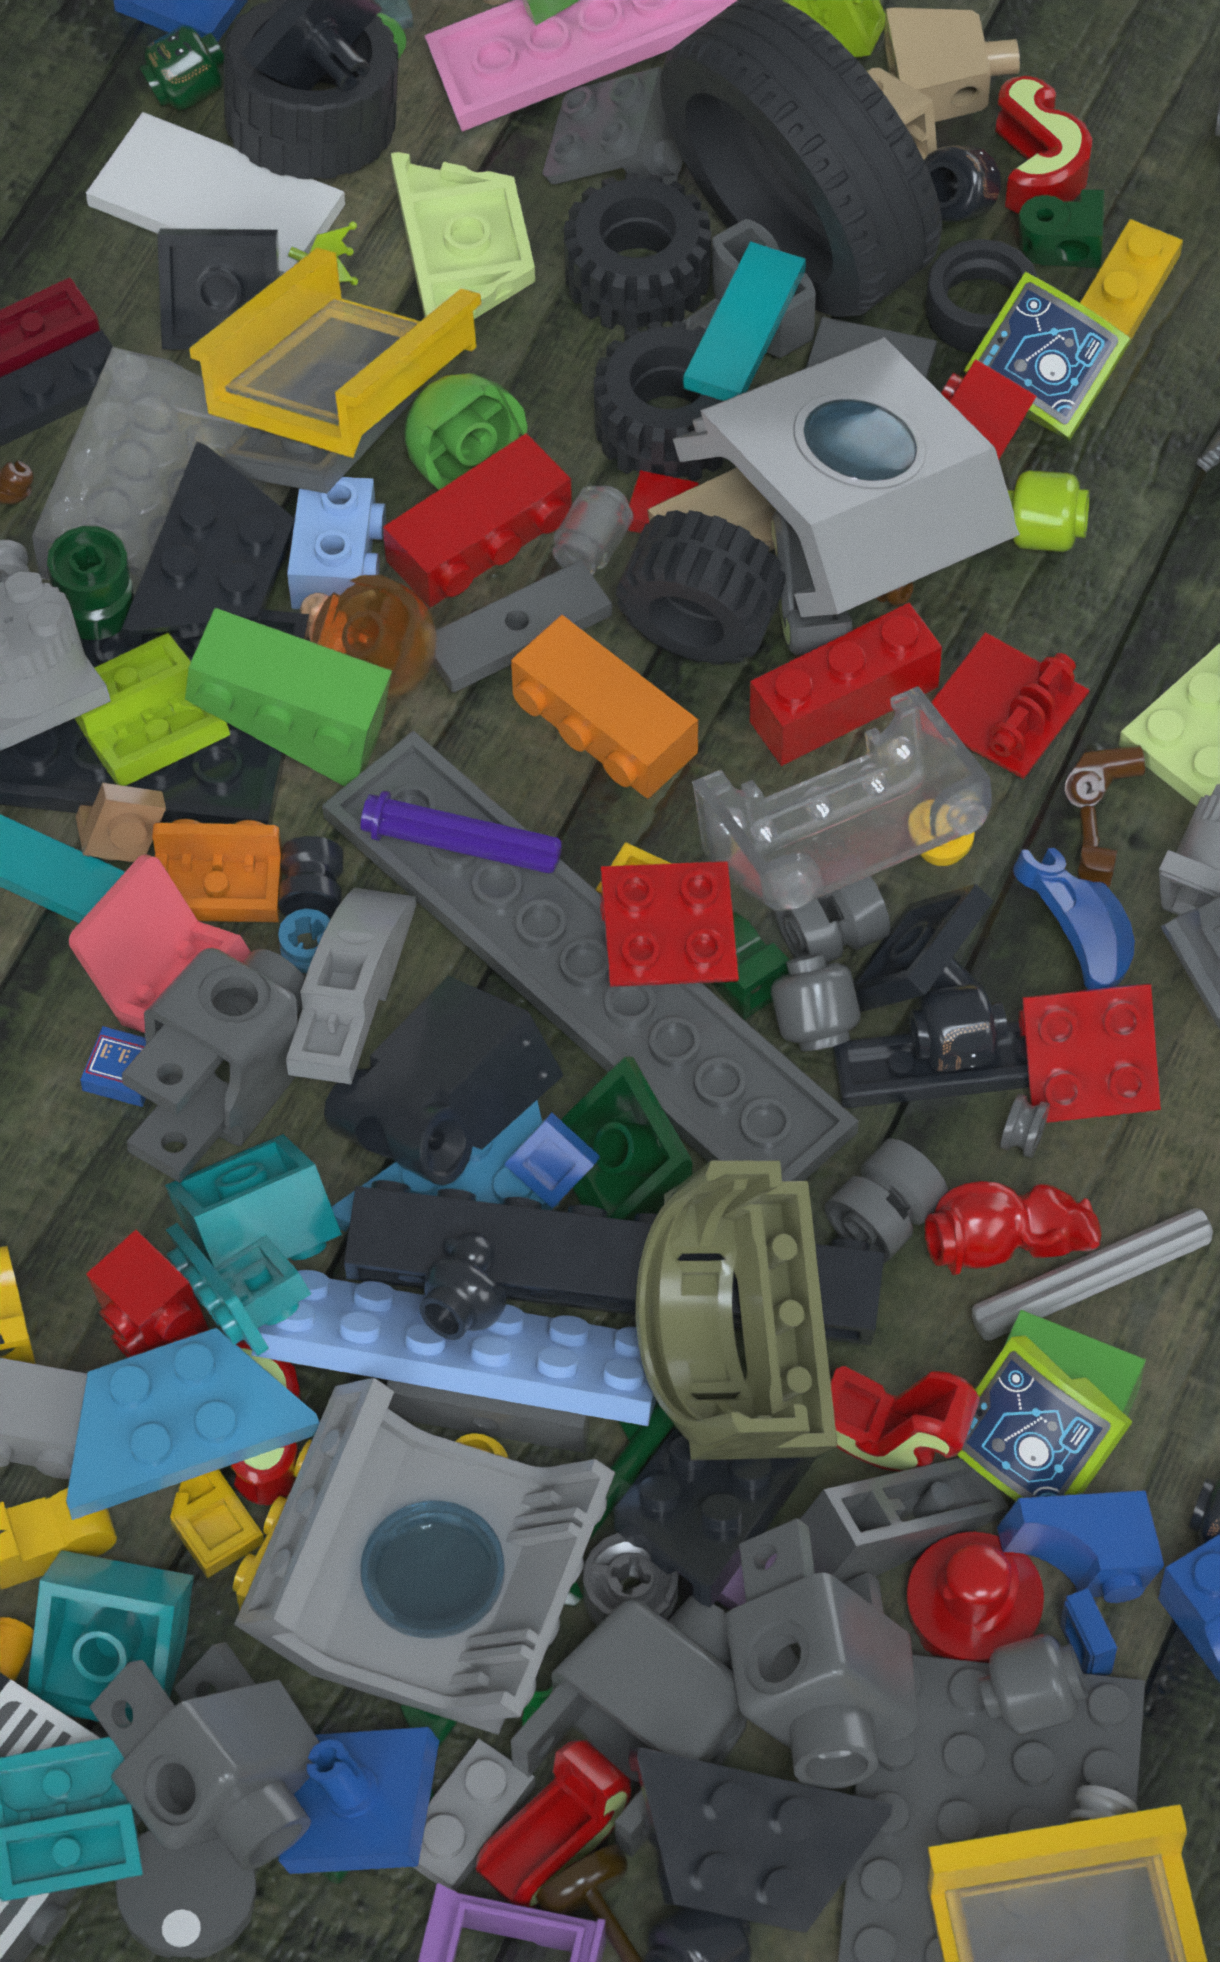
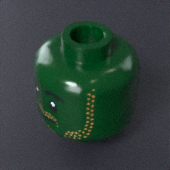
[139,24,224,111]

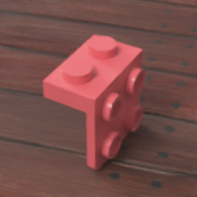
[69,854,251,1033]

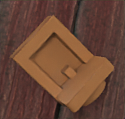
[76,783,166,862]

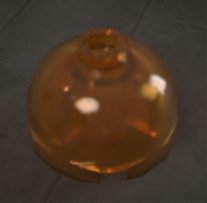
[311,575,438,701]

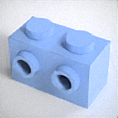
[287,477,386,613]

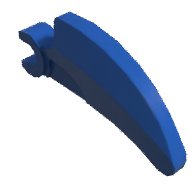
[1013,848,1135,990]

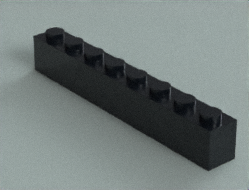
[344,1180,884,1345]

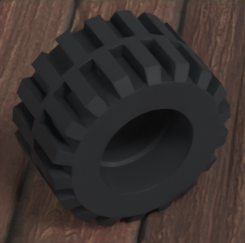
[564,173,711,332]
[594,321,723,481]
[616,510,786,665]

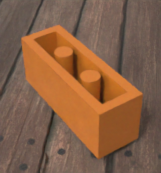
[511,615,698,799]

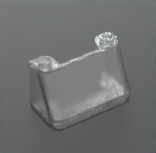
[692,686,992,911]

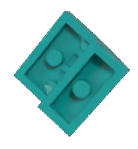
[0,1737,143,1902]

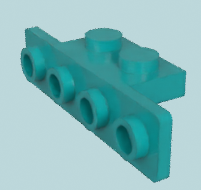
[166,1223,312,1356]

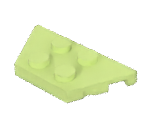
[391,152,535,319]

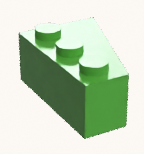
[185,608,392,787]

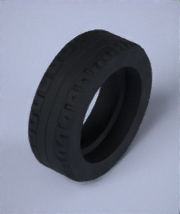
[660,0,942,317]

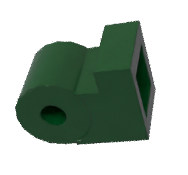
[1018,189,1105,268]
[711,912,790,1020]

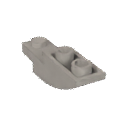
[286,888,417,1084]

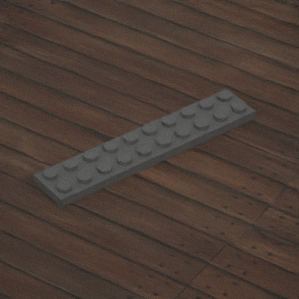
[322,731,859,1181]

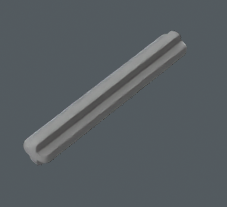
[971,1208,1213,1341]

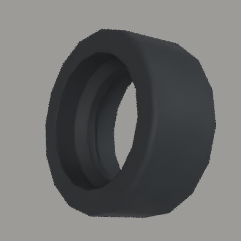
[925,239,1038,353]

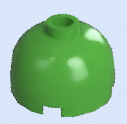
[404,373,528,490]

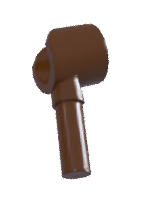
[1078,806,1117,887]

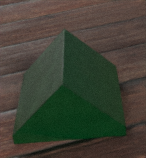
[561,1056,692,1221]

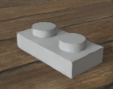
[413,1739,536,1892]

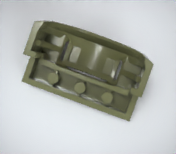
[636,1161,837,1460]

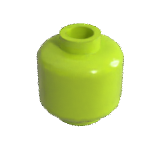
[1008,470,1089,552]

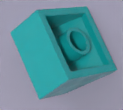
[165,1134,342,1268]
[27,1550,194,1723]

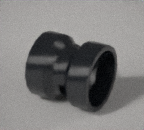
[278,836,344,919]

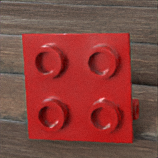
[919,632,1090,779]
[600,861,739,987]
[1018,983,1161,1123]

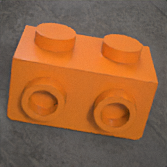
[152,819,282,922]

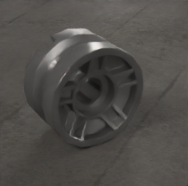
[583,1533,678,1626]

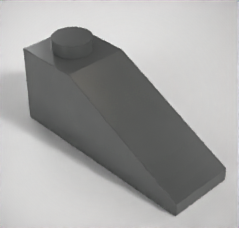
[800,1457,1010,1583]

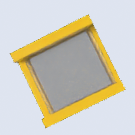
[189,248,481,458]
[927,1804,1207,1962]

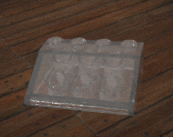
[32,347,266,596]

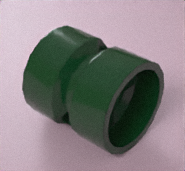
[47,526,134,640]

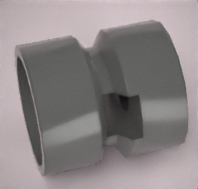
[773,862,891,964]
[825,1138,949,1263]

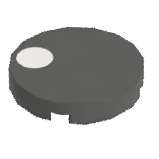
[116,1830,257,1960]

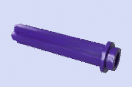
[360,790,562,873]

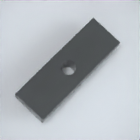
[422,560,612,693]
[387,1380,590,1453]

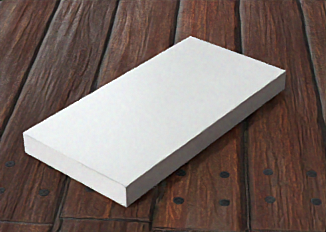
[86,112,345,277]

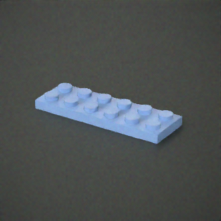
[251,1270,656,1426]

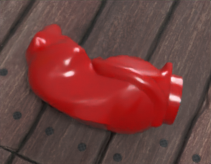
[925,1181,1102,1276]

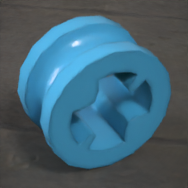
[278,909,330,973]

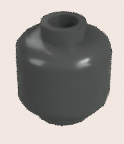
[771,953,861,1051]
[979,1634,1087,1735]

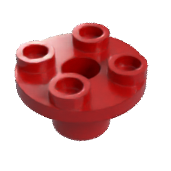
[906,1532,1044,1663]

